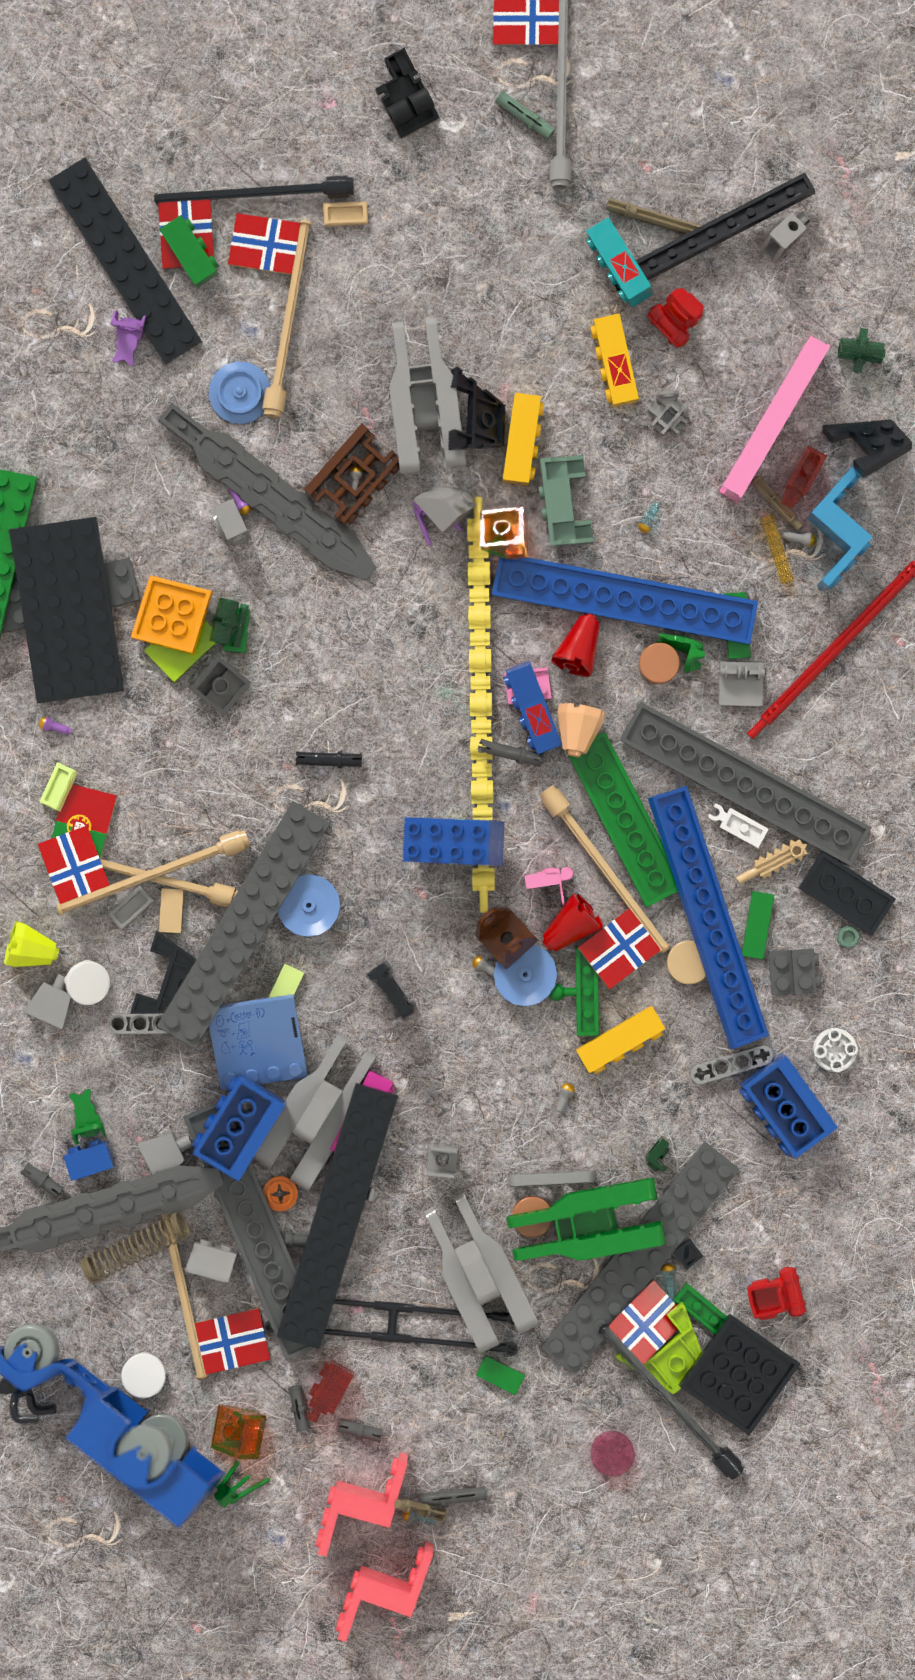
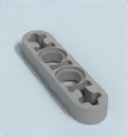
[690,1045,773,1084]
[509,1170,595,1186]

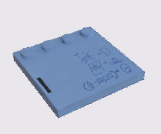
[209,994,308,1090]

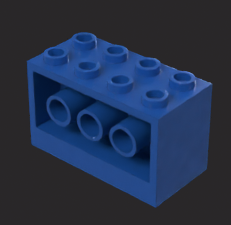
[403,817,505,865]
[739,1053,838,1159]
[192,1073,286,1181]

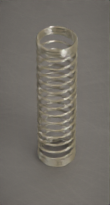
[81,1212,190,1284]

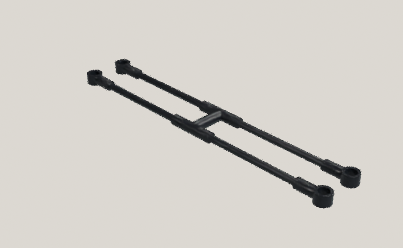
[264,1299,518,1356]

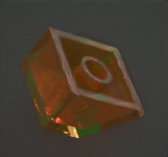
[480,506,528,560]
[211,1404,266,1459]

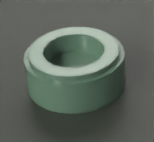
[837,926,860,948]

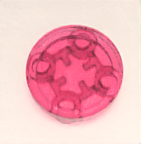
[590,1431,635,1476]

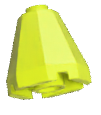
[4,921,59,967]

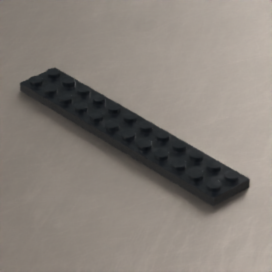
[277,1083,398,1349]

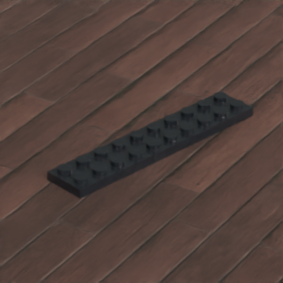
[48,157,202,365]

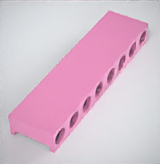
[719,336,830,503]

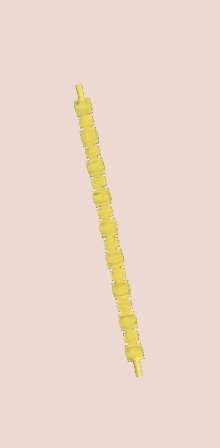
[467,497,495,913]

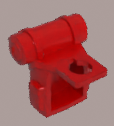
[646,287,704,348]
[747,1266,807,1320]

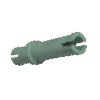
[495,90,556,140]

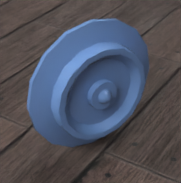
[209,361,270,424]
[278,874,340,937]
[494,945,557,1006]

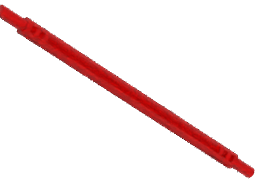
[747,560,915,740]

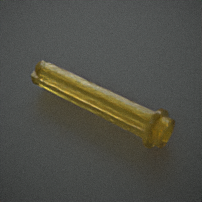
[760,514,793,584]

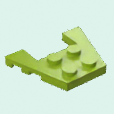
[615,1302,702,1395]

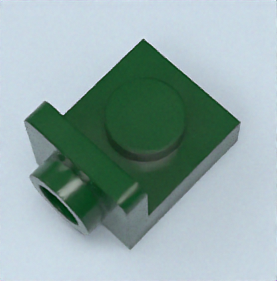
[645,1137,669,1173]

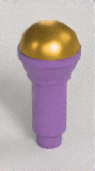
[228,487,251,515]
[38,716,72,735]

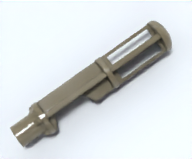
[751,476,803,531]
[394,1499,447,1521]

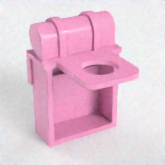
[525,867,573,905]

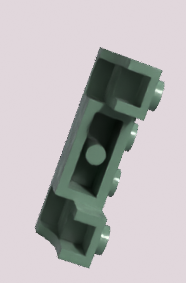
[539,455,594,547]

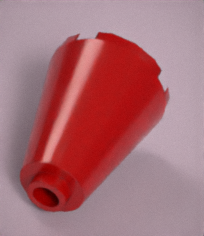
[551,613,600,677]
[542,893,604,952]

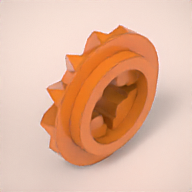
[263,1176,298,1211]

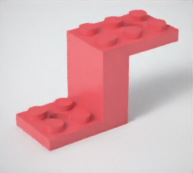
[315,1452,408,1556]
[335,1541,434,1642]

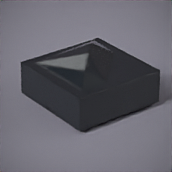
[673,1238,704,1270]

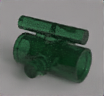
[837,328,886,373]
[209,598,249,648]

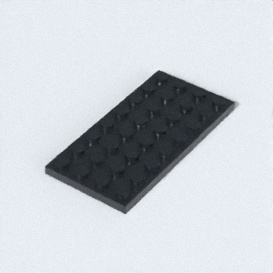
[9,517,124,703]

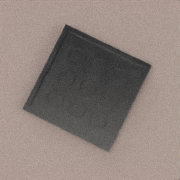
[678,1313,800,1436]

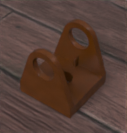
[476,907,539,970]

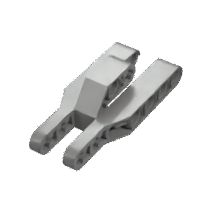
[389,317,466,474]
[253,1033,376,1191]
[424,1192,540,1354]

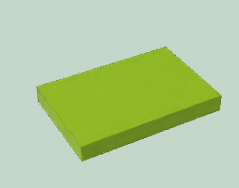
[144,620,222,683]

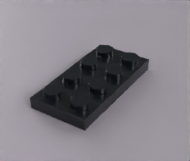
[798,851,896,936]

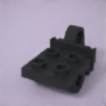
[375,48,440,138]

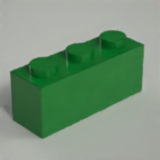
[159,215,219,288]

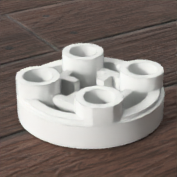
[64,960,110,1005]
[813,1028,858,1072]
[121,1352,166,1398]

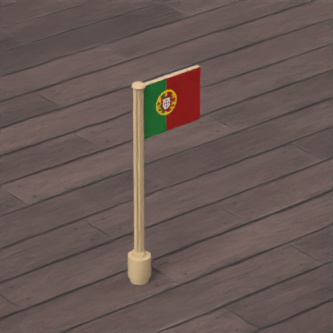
[51,784,238,908]

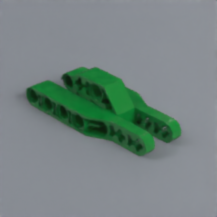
[506,1178,666,1261]

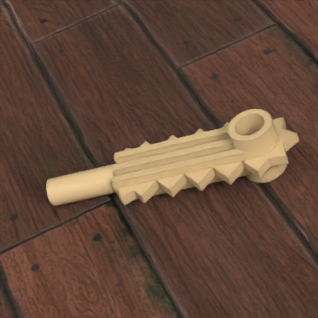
[736,839,808,884]

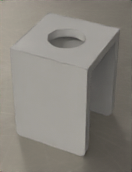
[426,1144,458,1179]

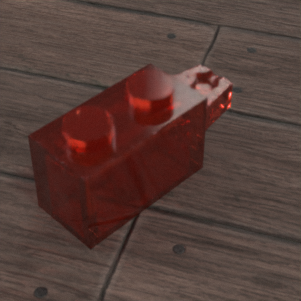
[781,445,827,509]
[308,1359,355,1423]

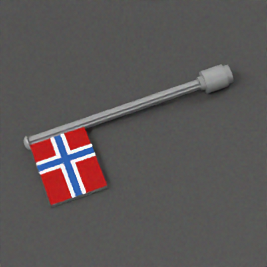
[493,0,572,190]

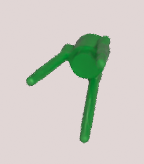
[214,1461,270,1507]

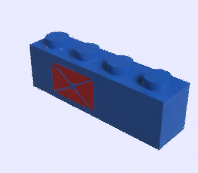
[503,661,562,754]

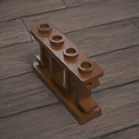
[304,424,400,526]

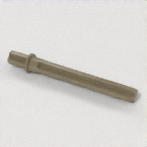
[606,198,701,234]

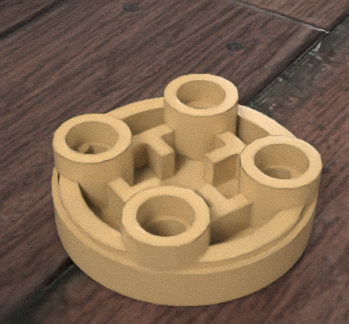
[667,940,706,984]

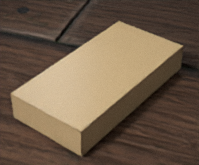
[323,201,368,227]
[159,888,184,933]

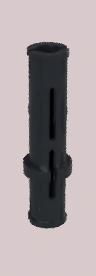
[296,751,362,768]

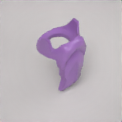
[110,310,146,366]

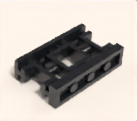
[366,960,416,1020]

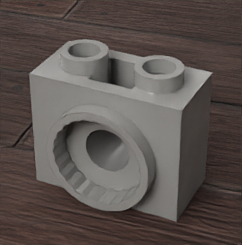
[210,499,250,546]

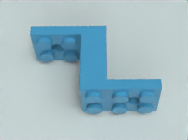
[807,466,872,591]

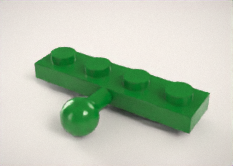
[549,948,599,1036]

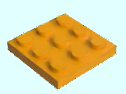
[131,575,213,655]

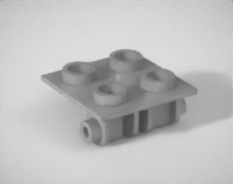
[719,662,765,706]

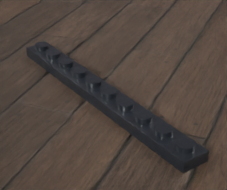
[614,172,816,292]

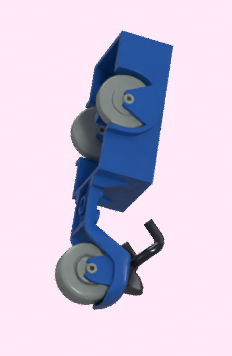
[0,1323,225,1528]

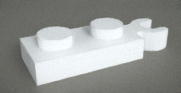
[707,804,768,848]

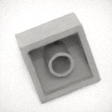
[413,486,477,532]
[185,1238,238,1283]

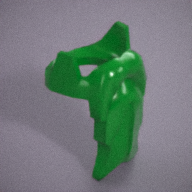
[656,633,705,673]
[69,1089,107,1145]

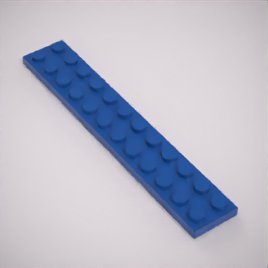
[492,553,758,645]
[648,786,769,1049]

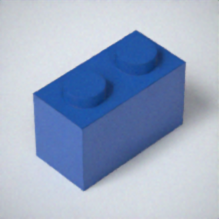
[63,1139,116,1181]

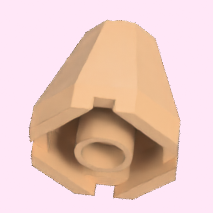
[557,703,605,757]

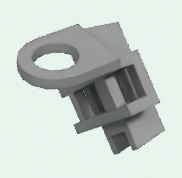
[648,390,688,435]

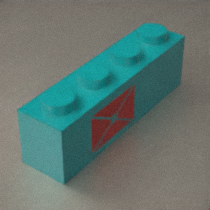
[586,217,654,308]

